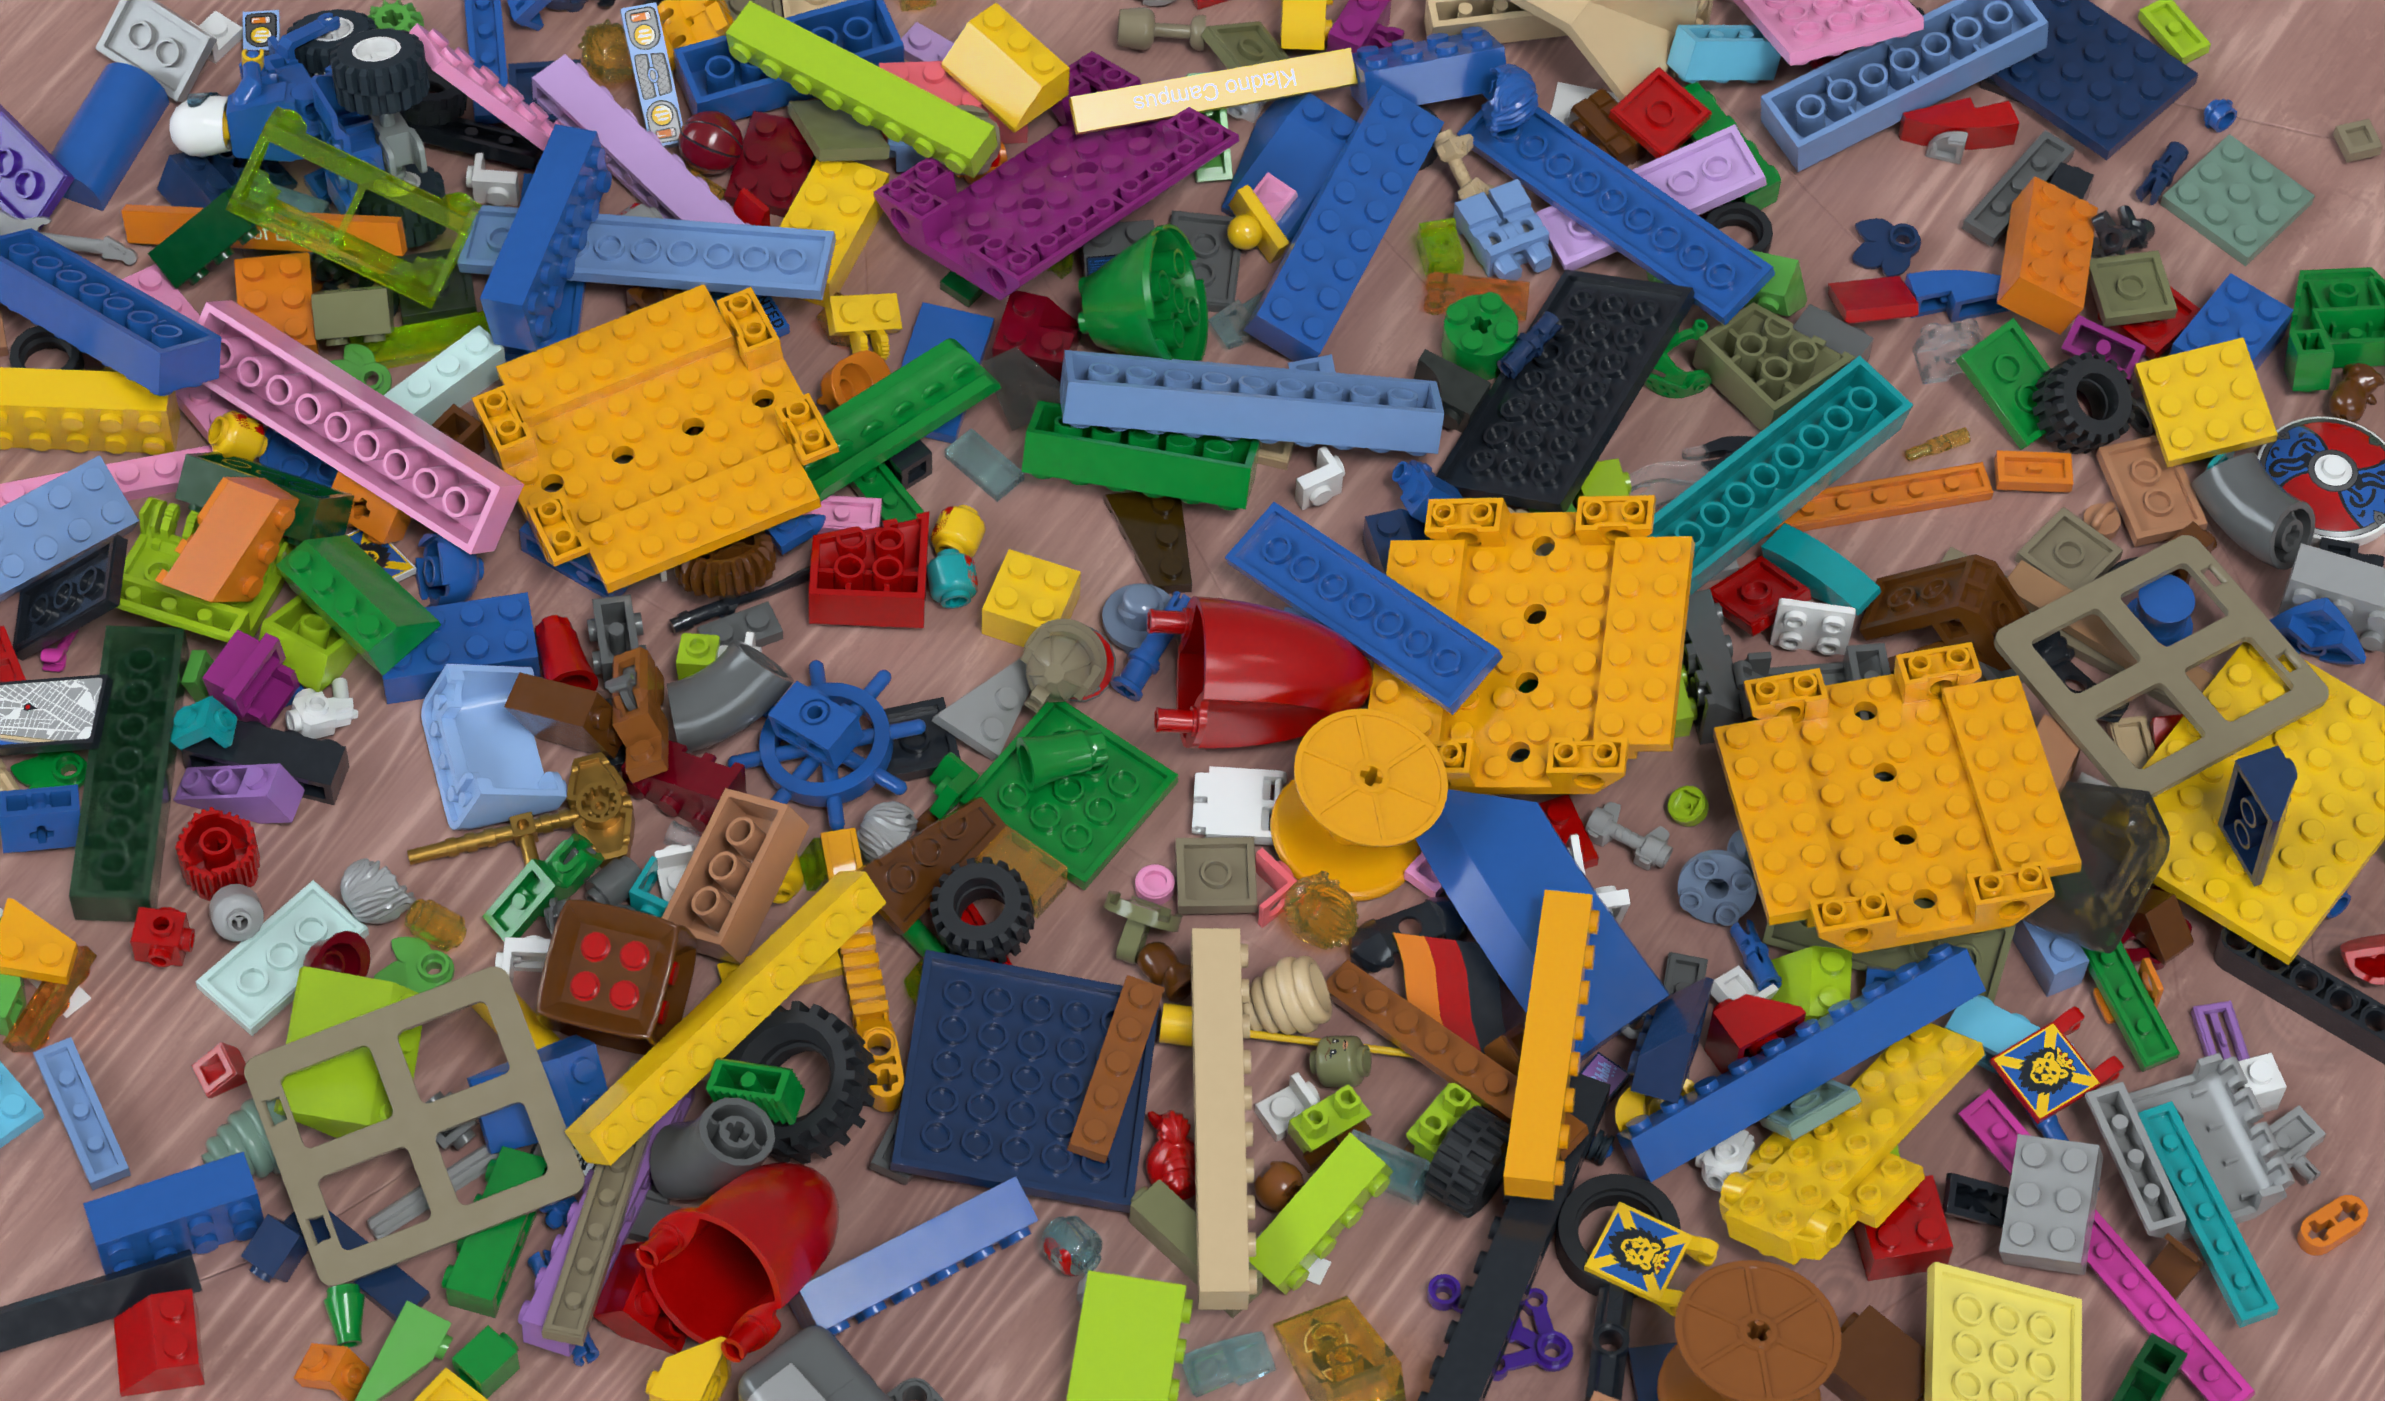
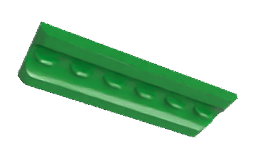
[802,338,1001,502]

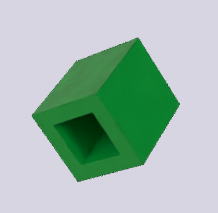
[452,1325,520,1399]

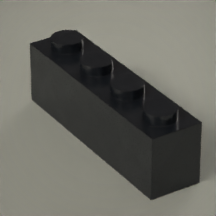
[181,720,350,805]

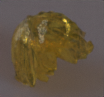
[578,19,634,85]
[1283,870,1359,950]

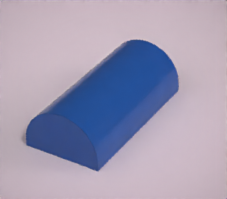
[51,62,169,211]

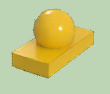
[1227,184,1289,264]

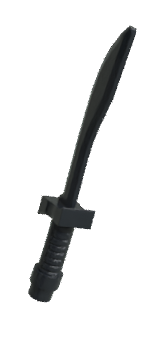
[669,566,811,634]

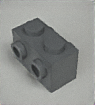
[587,594,647,689]

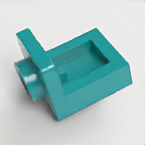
[170,696,237,750]

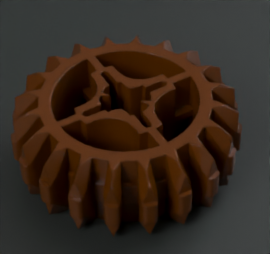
[673,531,777,598]

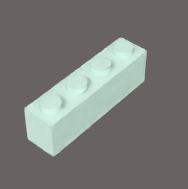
[383,325,506,425]

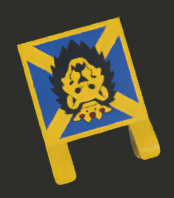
[1584,1201,1719,1317]

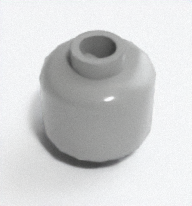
[209,884,264,942]

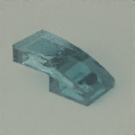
[1208,289,1265,349]
[1182,1331,1277,1398]

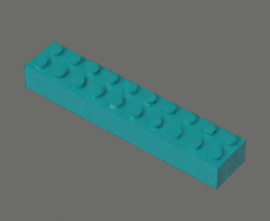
[1647,355,1913,595]

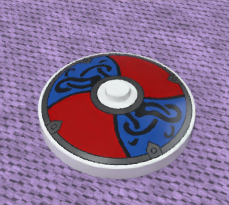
[2258,417,2385,547]

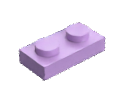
[901,22,954,62]

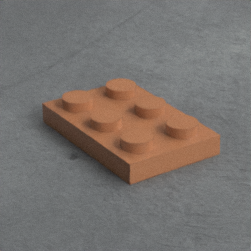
[2096,435,2208,547]

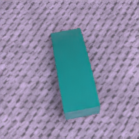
[1761,523,1881,616]

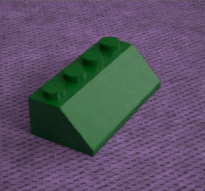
[276,535,441,676]

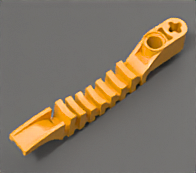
[820,828,904,1112]

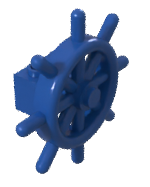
[727,660,926,831]

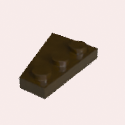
[1105,492,1192,594]

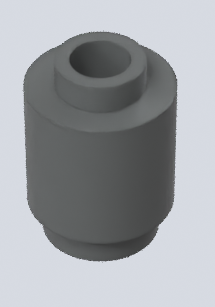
[584,856,642,905]

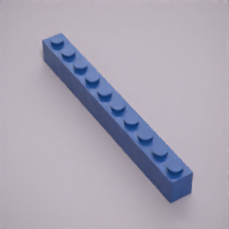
[1616,943,1986,1182]

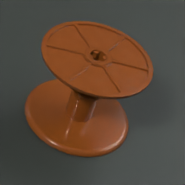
[1657,1260,1841,1401]

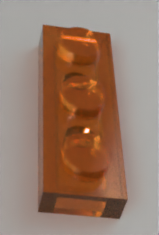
[3,946,97,1053]

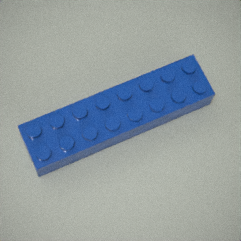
[1243,84,1444,361]
[0,228,221,396]

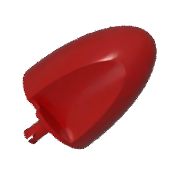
[1147,596,1374,749]
[635,1163,839,1363]

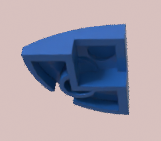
[2269,597,2366,665]

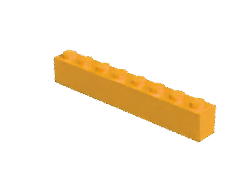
[1503,890,1600,1200]

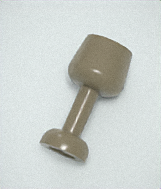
[1117,7,1206,51]

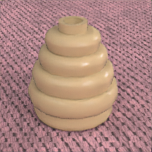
[1242,956,1332,1035]

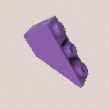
[174,763,305,824]

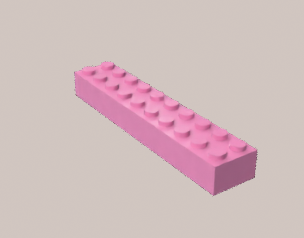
[198,300,524,555]

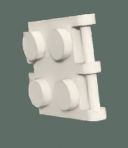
[1192,766,1287,845]

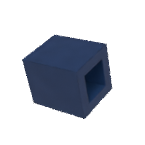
[241,1214,308,1283]

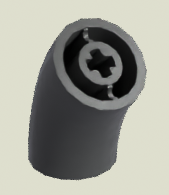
[2191,453,2315,570]
[667,639,794,753]
[650,1098,775,1200]

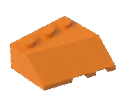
[155,477,300,602]

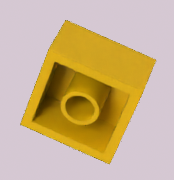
[982,549,1081,647]

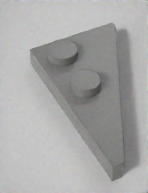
[932,659,1030,760]

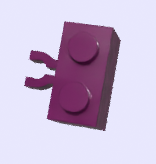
[1327,0,1404,53]
[2061,315,2146,384]

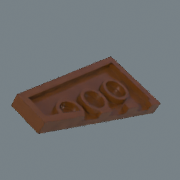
[856,797,1007,935]

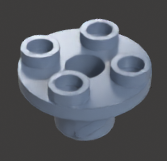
[1102,583,1176,654]
[1678,850,1757,926]

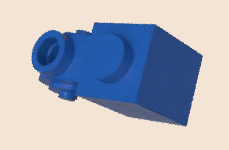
[1392,460,1463,524]

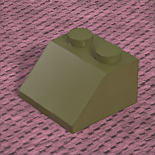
[311,285,394,346]

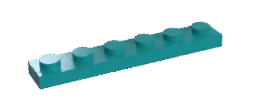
[2138,1101,2279,1328]

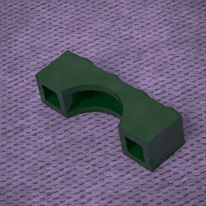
[2112,1333,2188,1401]

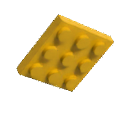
[2134,337,2278,468]

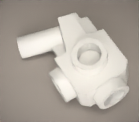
[285,678,358,739]
[1695,1130,1755,1192]

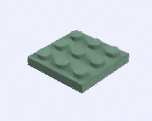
[2160,134,2315,267]

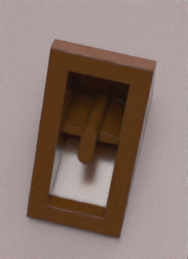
[2111,886,2194,965]

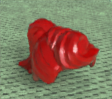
[1146,1110,1196,1200]

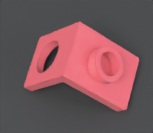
[1255,848,1298,928]

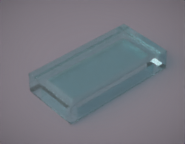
[945,428,1024,502]

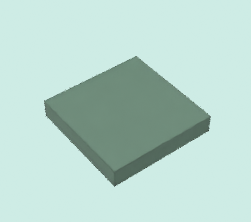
[1759,1079,1862,1140]

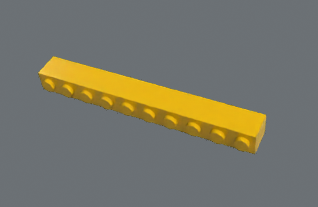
[564,871,886,1166]

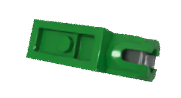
[482,833,604,942]

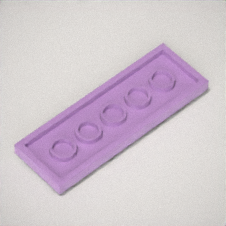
[1536,124,1767,271]

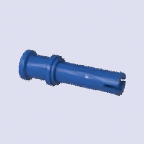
[1111,591,1191,701]

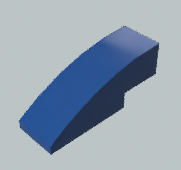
[1905,270,2011,323]

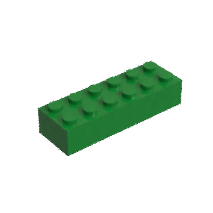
[1021,400,1260,510]

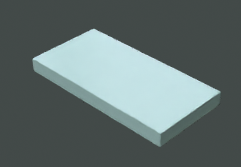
[195,880,369,1036]

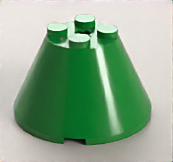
[1078,224,1208,361]

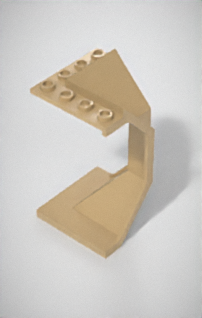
[1509,0,1713,101]

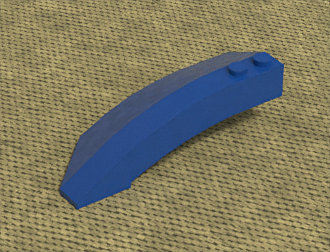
[1416,789,1670,1063]

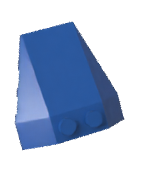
[1221,93,1357,243]

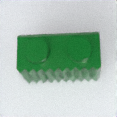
[706,1058,805,1125]

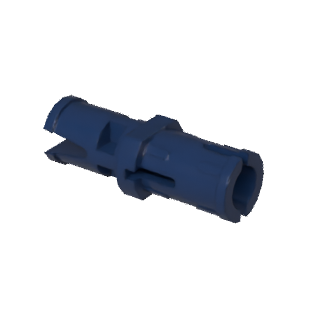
[2136,141,2189,205]
[1497,311,1563,379]

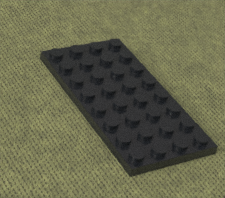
[1436,269,1695,512]

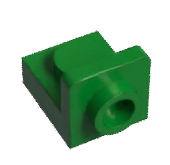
[929,752,980,819]

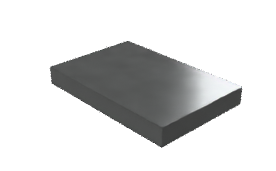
[1170,210,1241,314]

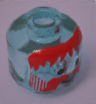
[1042,1216,1103,1277]

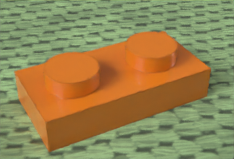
[1994,450,2074,493]

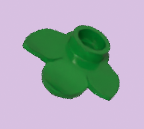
[11,751,89,789]

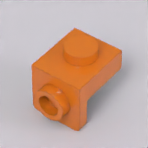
[294,1343,370,1401]

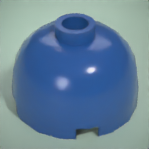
[415,533,484,607]

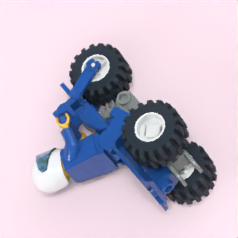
[169,9,449,249]

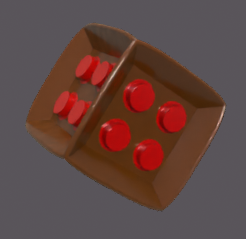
[536,899,697,1055]

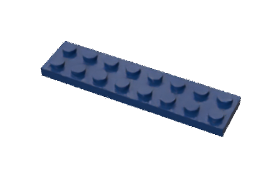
[1225,502,1503,715]

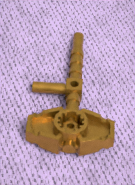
[407,752,635,868]

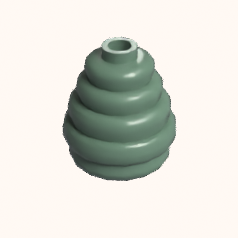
[201,1098,287,1179]

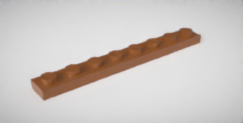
[1326,959,1589,1161]

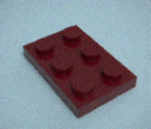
[724,111,816,217]

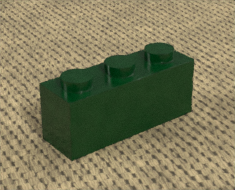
[148,182,267,289]

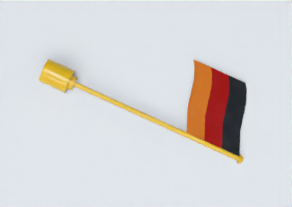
[1159,932,1506,1058]

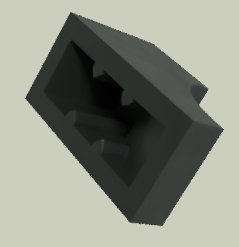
[1414,349,1491,433]

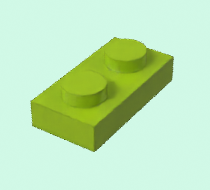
[2138,0,2211,64]

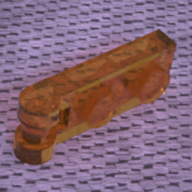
[1423,272,1530,321]

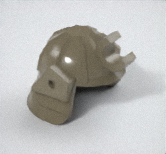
[1020,619,1107,713]

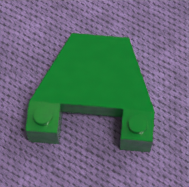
[2284,267,2385,392]

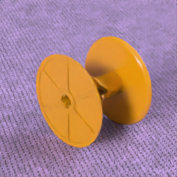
[1270,709,1448,901]

